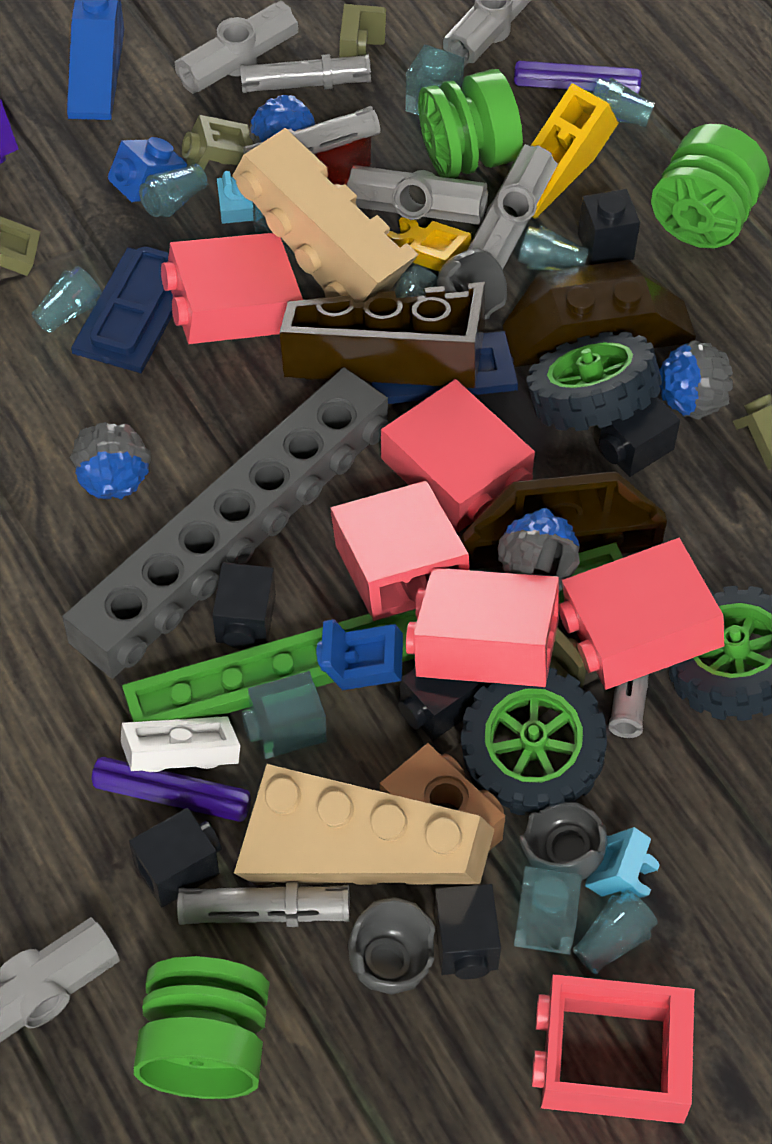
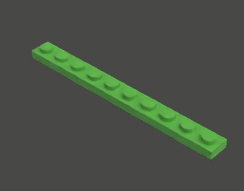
[122,542,623,722]

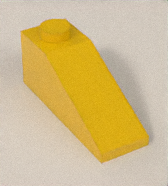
[531,83,619,219]

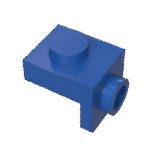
[108,137,187,202]
[316,619,403,690]

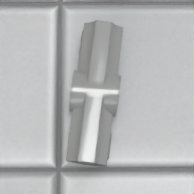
[175,0,298,94]
[443,0,531,67]
[467,144,558,270]
[347,165,488,225]
[0,917,120,1042]

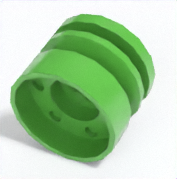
[418,69,523,178]
[651,124,770,248]
[134,956,269,1099]

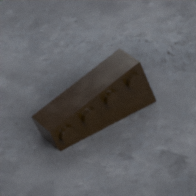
[280,282,485,388]

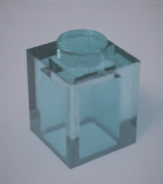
[406,44,464,115]
[241,671,327,759]
[514,866,582,955]

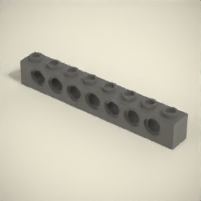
[62,367,389,679]

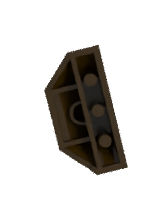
[502,260,696,367]
[463,472,667,569]

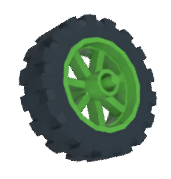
[527,332,662,431]
[668,586,772,721]
[461,667,607,816]

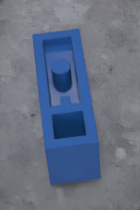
[67,0,125,120]

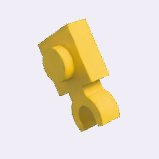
[387,217,472,271]

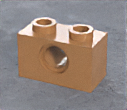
[380,743,506,851]

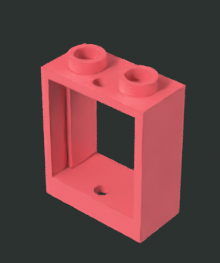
[532,974,695,1124]

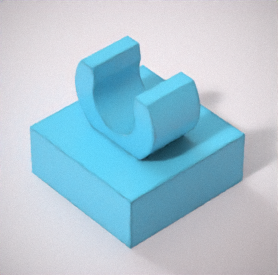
[217,171,266,224]
[585,827,660,899]

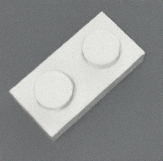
[121,716,240,772]

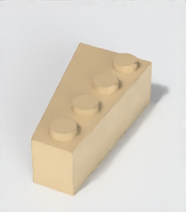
[232,128,419,302]
[234,764,495,885]

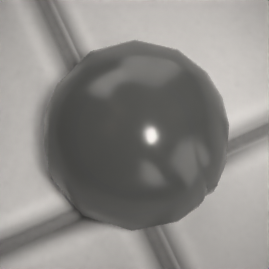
[436,248,507,320]
[520,802,608,884]
[348,897,435,995]

